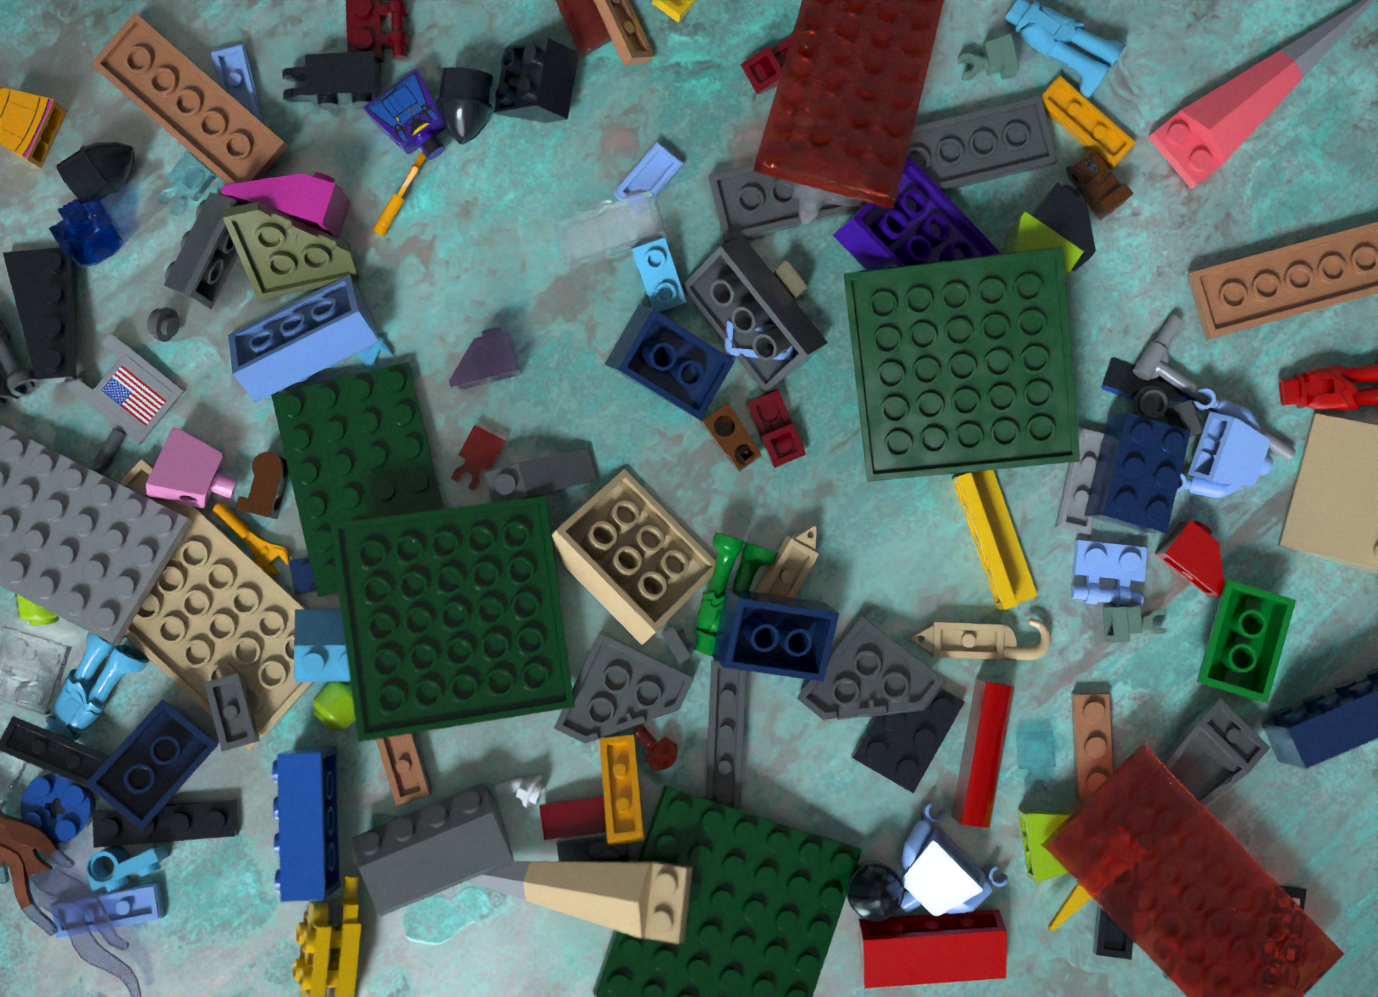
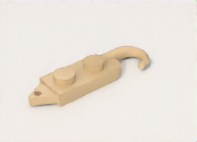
[755,524,819,598]
[910,619,1051,661]

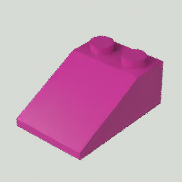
[221,172,350,238]

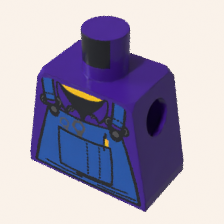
[363,69,446,160]

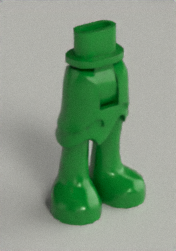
[694,532,777,656]

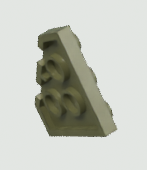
[222,202,359,301]

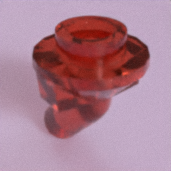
[633,724,678,771]

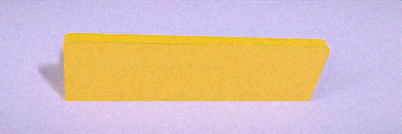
[952,470,1037,610]

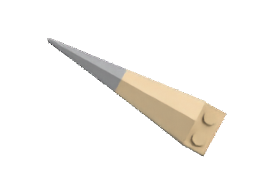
[467,861,692,944]

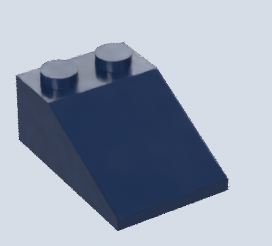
[605,305,735,420]

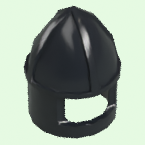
[437,67,493,145]
[56,142,134,209]
[847,860,904,921]

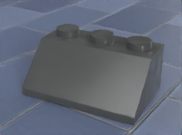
[164,192,241,309]

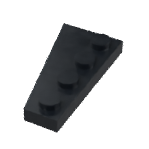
[3,246,77,384]

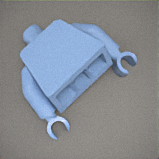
[1177,388,1273,498]
[900,802,1008,916]

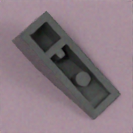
[484,447,598,503]

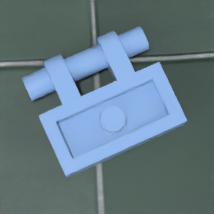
[1071,540,1148,607]

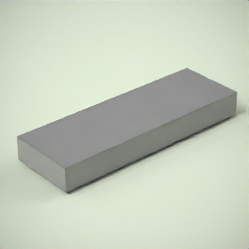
[1055,426,1104,535]

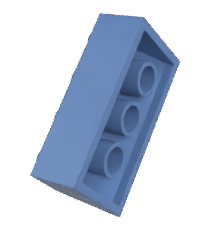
[228,274,379,403]

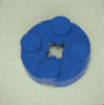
[20,773,96,844]

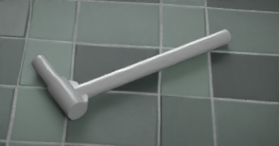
[1132,315,1296,461]

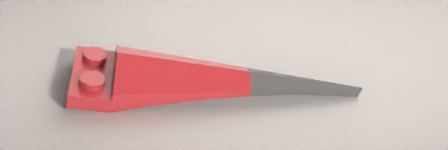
[1148,0,1375,189]

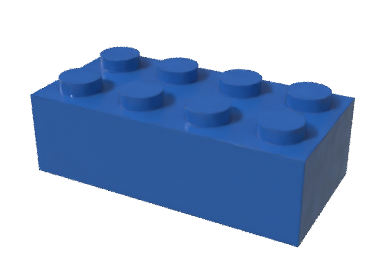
[272,746,341,902]

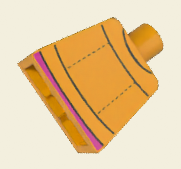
[0,87,68,169]

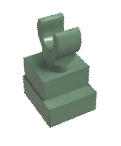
[957,34,1020,81]
[1103,607,1167,643]

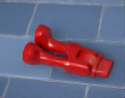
[1278,361,1378,411]

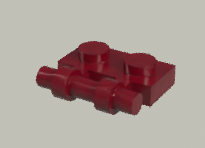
[345,0,409,62]

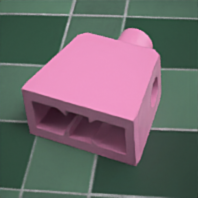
[146,427,239,508]

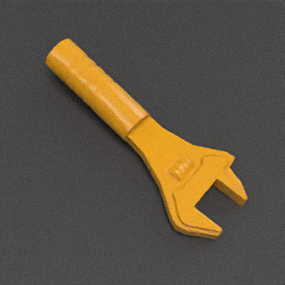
[372,152,426,237]
[212,501,290,575]

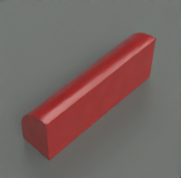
[951,679,1015,828]
[858,909,1007,988]

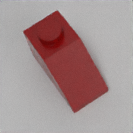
[1155,520,1224,597]

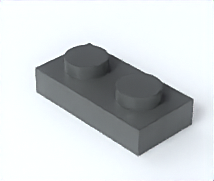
[204,672,260,751]

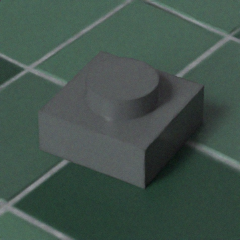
[1165,400,1203,437]
[661,626,694,664]

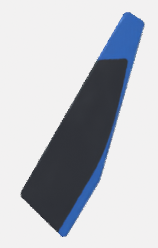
[1101,358,1196,401]

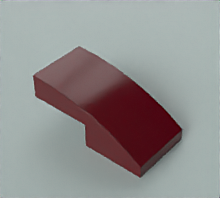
[740,31,819,95]
[745,388,806,468]
[539,795,607,840]

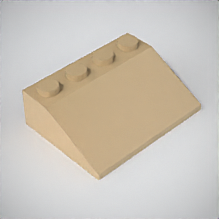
[1278,413,1378,575]
[551,469,716,645]

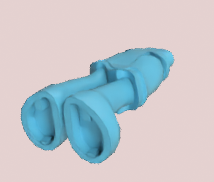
[1005,0,1127,99]
[45,632,149,740]

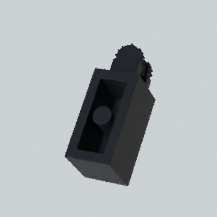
[282,51,382,110]

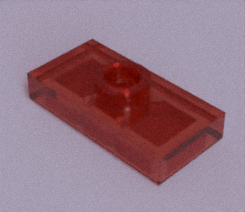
[555,0,612,57]

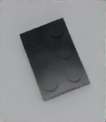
[851,689,965,793]

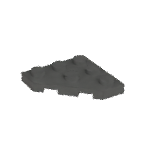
[797,616,946,722]
[554,633,694,744]

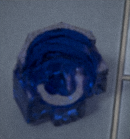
[48,197,124,268]

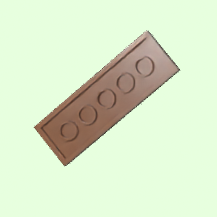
[91,13,289,184]
[1187,222,1378,340]

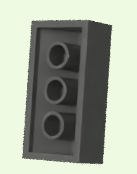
[681,235,828,393]
[352,783,514,916]

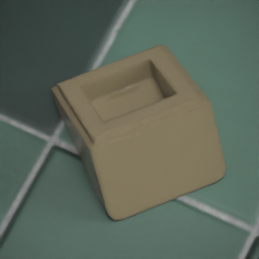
[773,260,808,301]

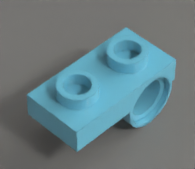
[631,236,687,312]
[86,843,170,892]

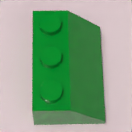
[1197,579,1296,703]

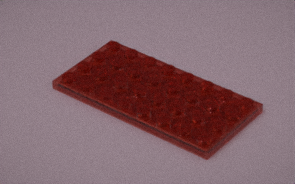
[753,0,944,209]
[1042,744,1344,997]

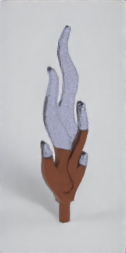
[0,810,142,997]

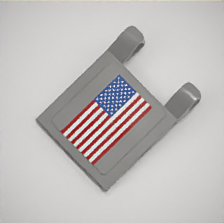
[64,333,185,444]

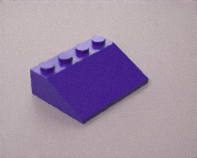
[833,157,1001,270]

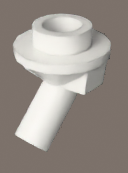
[495,774,546,808]

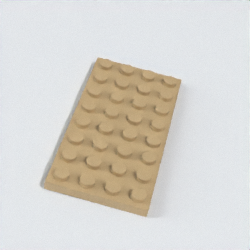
[119,459,315,751]

